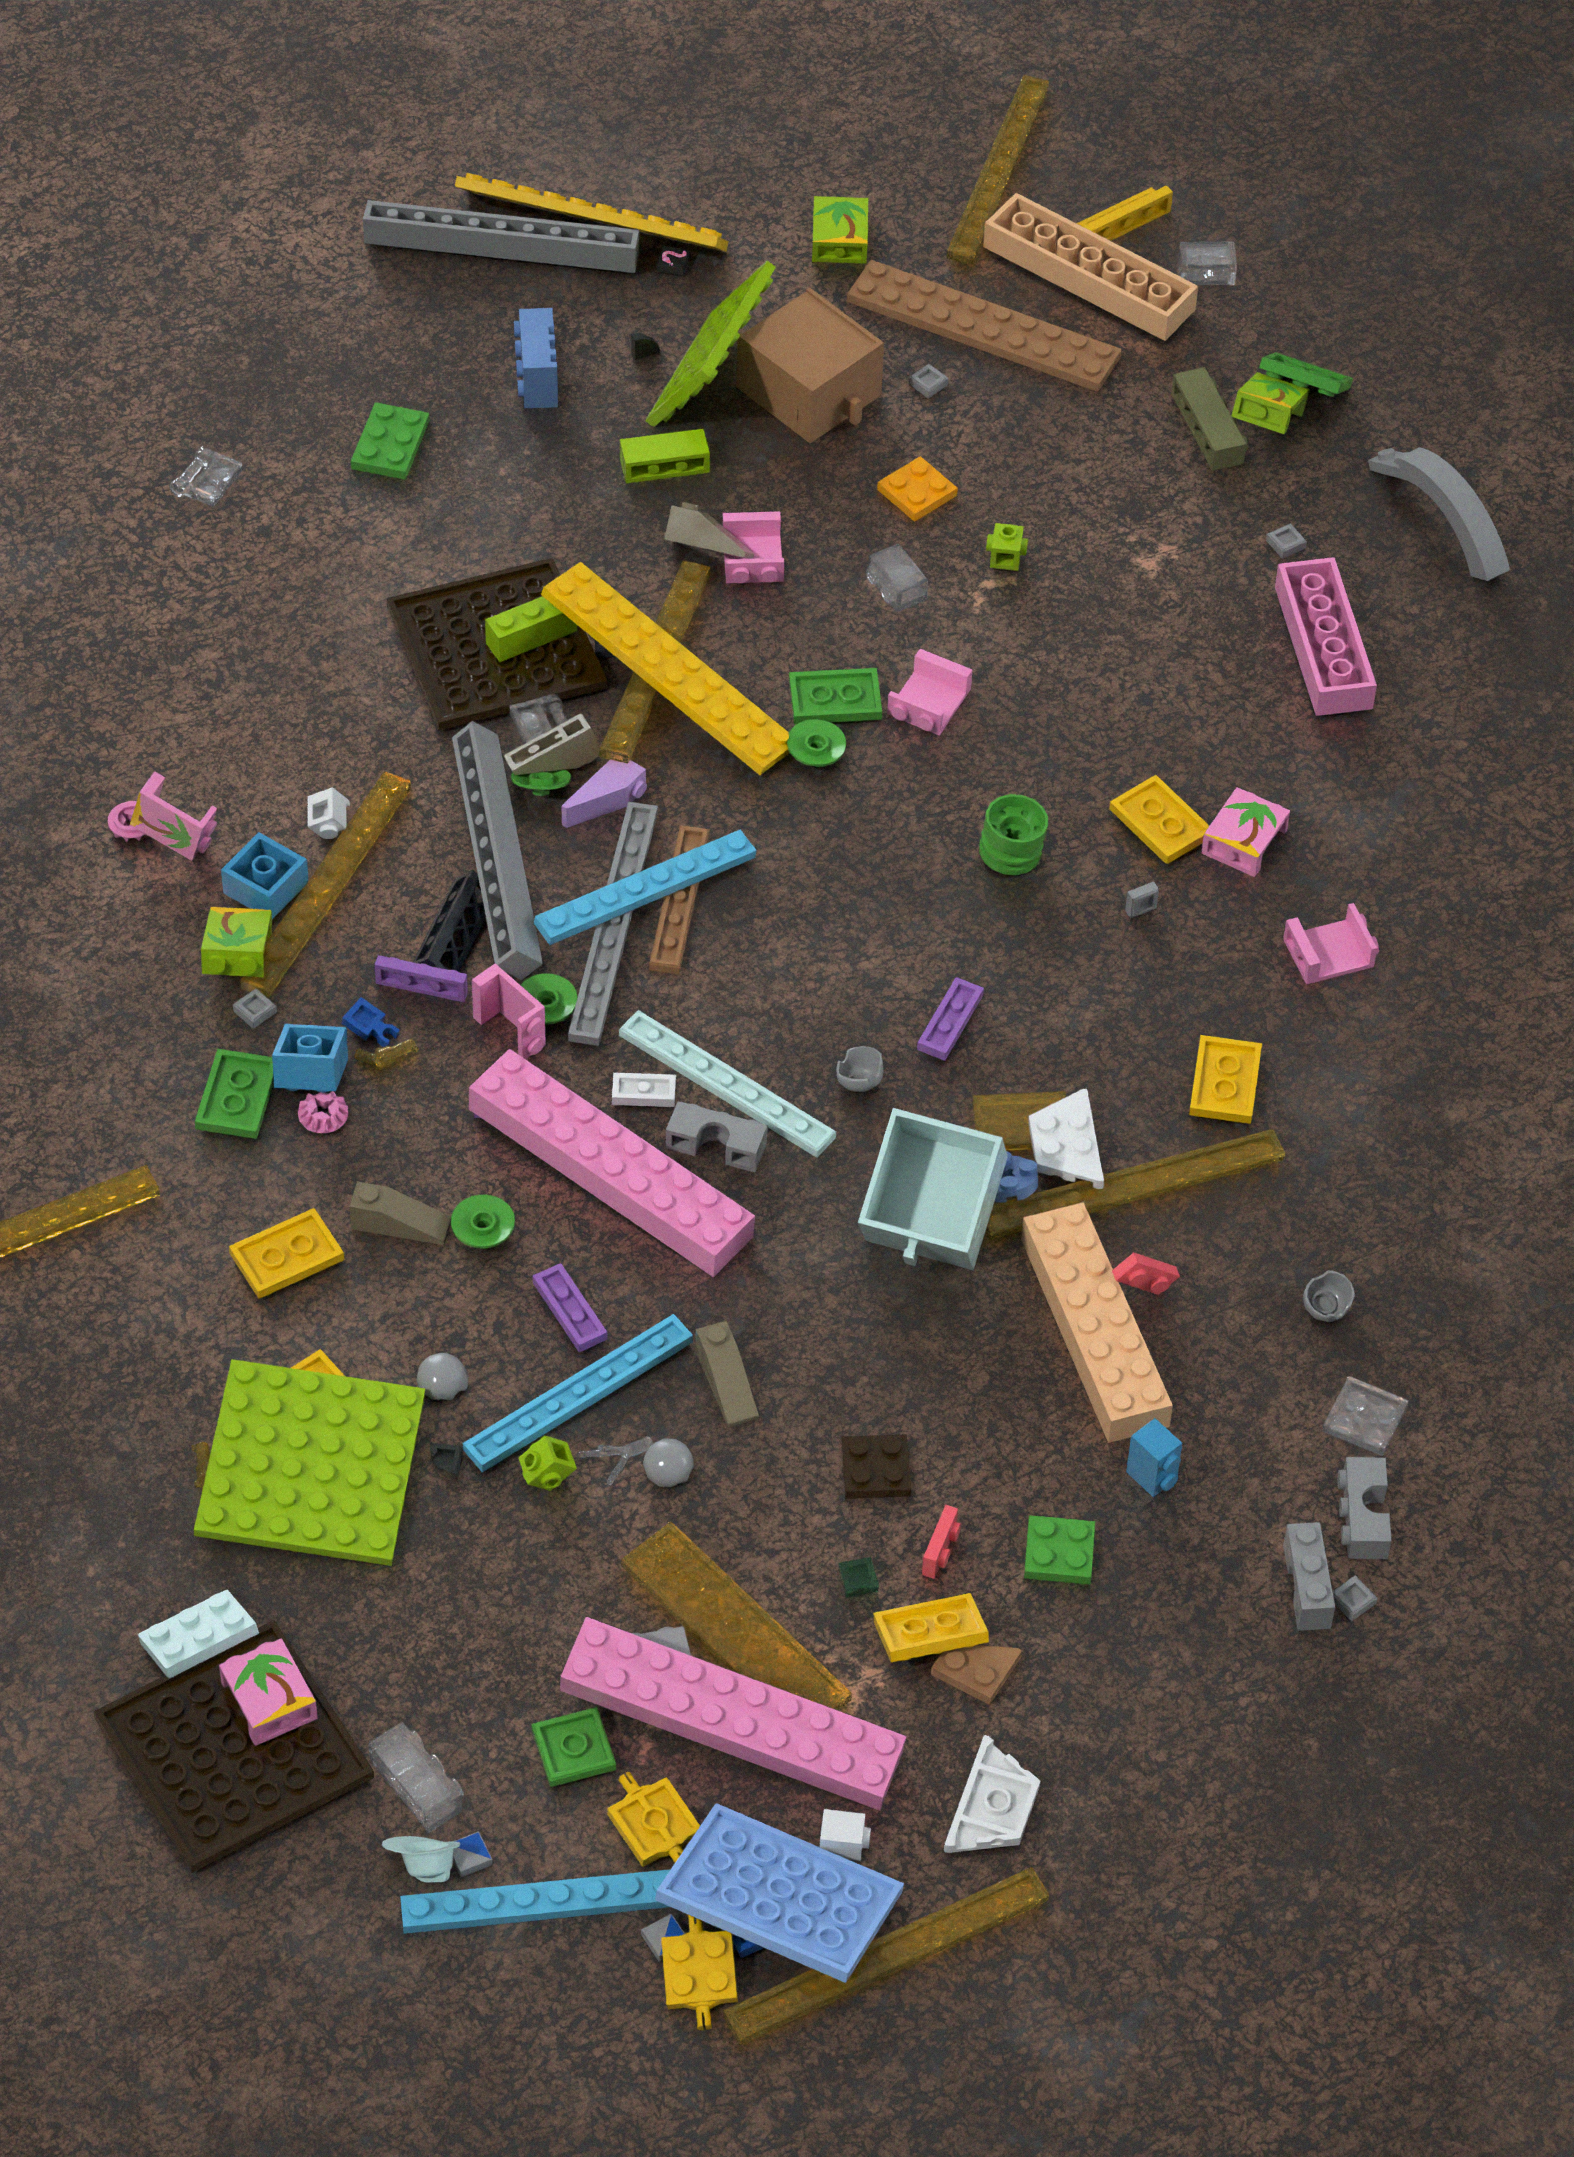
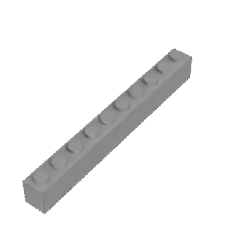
[363,200,639,273]
[452,721,543,980]

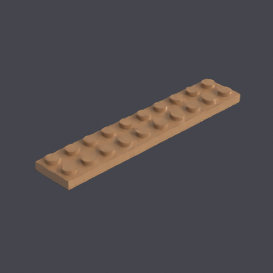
[847,260,1122,392]

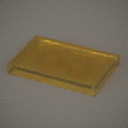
[972,1091,1066,1150]

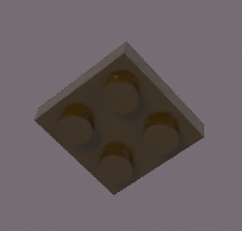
[841,1434,911,1499]

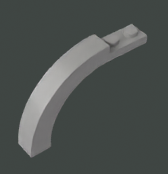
[1368,447,1510,581]

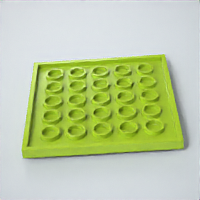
[194,1359,425,1566]

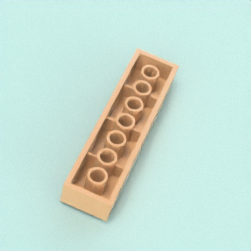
[983,193,1198,341]
[1021,1202,1173,1443]

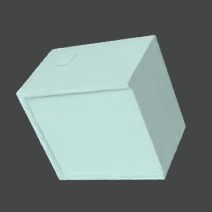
[858,1108,1008,1271]

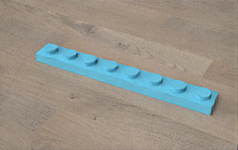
[534,829,756,945]
[463,1314,693,1472]
[400,1869,671,1934]

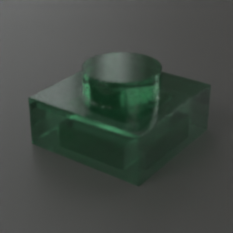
[838,1557,879,1598]

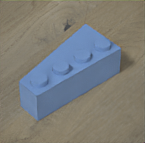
[514,308,558,408]

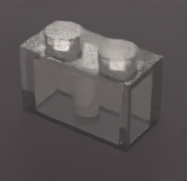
[1178,241,1237,285]
[866,543,928,613]

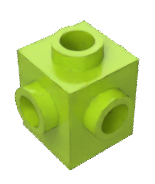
[986,523,1028,571]
[518,1435,577,1491]

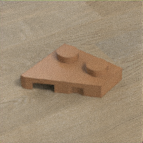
[931,1645,1022,1705]

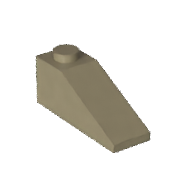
[664,502,754,559]
[503,713,603,775]
[349,1181,451,1245]
[695,1321,759,1428]

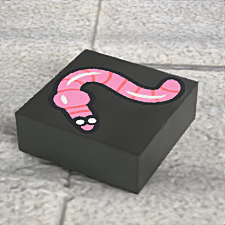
[657,246,690,276]

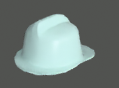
[382,1836,460,1883]

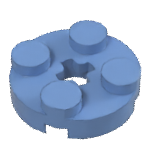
[994,1151,1038,1202]

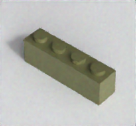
[1171,367,1248,471]

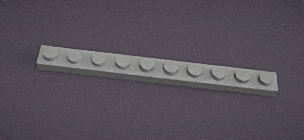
[568,801,658,1046]

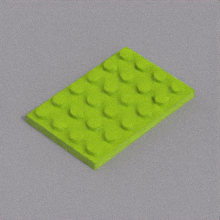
[645,260,776,427]

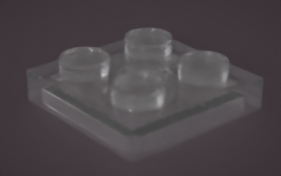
[1322,1376,1409,1456]

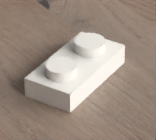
[612,1072,676,1107]

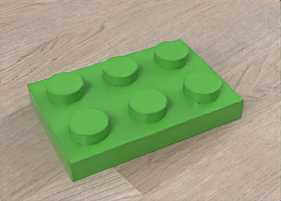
[1259,352,1354,397]
[351,402,430,480]
[789,668,882,724]
[195,1049,274,1139]

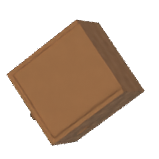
[736,287,884,443]

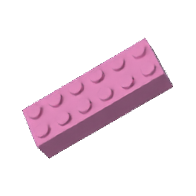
[1275,557,1377,716]

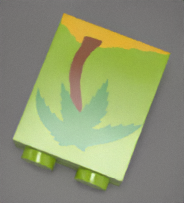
[812,196,868,264]
[1231,372,1310,434]
[201,907,272,977]

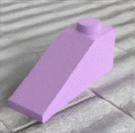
[562,753,647,828]

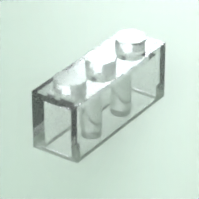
[368,1722,464,1833]

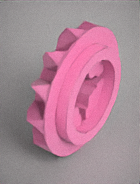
[108,801,149,842]
[298,1091,348,1133]

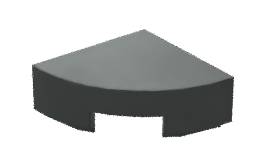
[631,333,660,360]
[430,1442,463,1480]

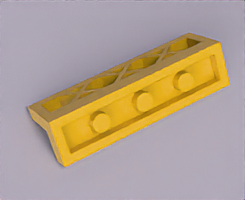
[1076,186,1173,241]

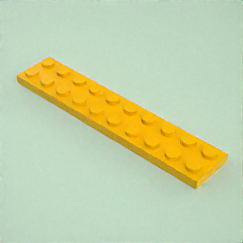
[455,173,729,252]
[541,562,790,775]

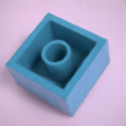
[221,832,309,919]
[272,1024,348,1093]

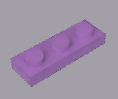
[375,955,468,1002]
[917,977,984,1061]
[533,1263,607,1352]

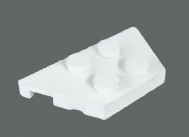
[1028,1089,1104,1189]
[944,1735,1040,1853]

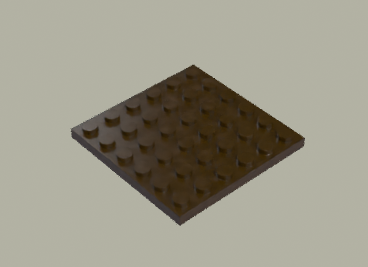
[386,558,607,730]
[94,1620,374,1873]

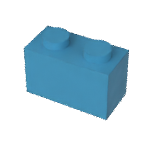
[1126,1418,1182,1497]

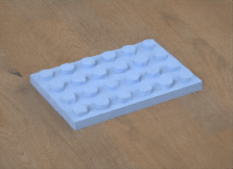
[655,1803,904,1983]

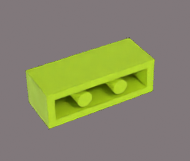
[620,429,710,483]
[485,596,577,662]

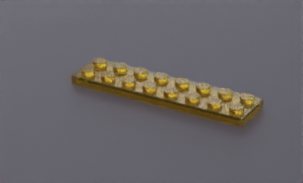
[621,1521,852,1711]

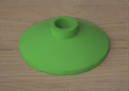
[787,719,846,767]
[511,770,571,796]
[521,973,577,1024]
[451,1195,515,1249]

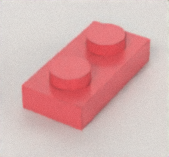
[1112,1252,1180,1295]
[922,1505,961,1579]

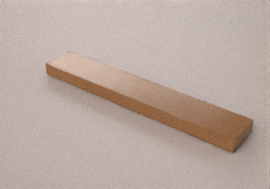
[649,825,710,975]

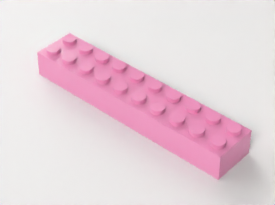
[469,1049,755,1278]
[560,1617,906,1811]

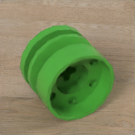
[979,794,1048,875]

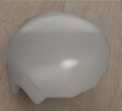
[836,1046,884,1092]
[1303,1271,1355,1322]
[416,1353,469,1400]
[643,1438,694,1487]

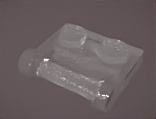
[169,447,243,507]
[510,694,568,744]

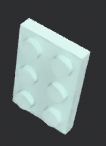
[138,1590,259,1679]

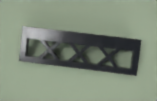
[413,869,486,972]

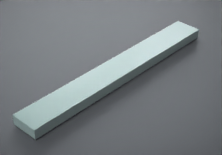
[619,1010,836,1158]

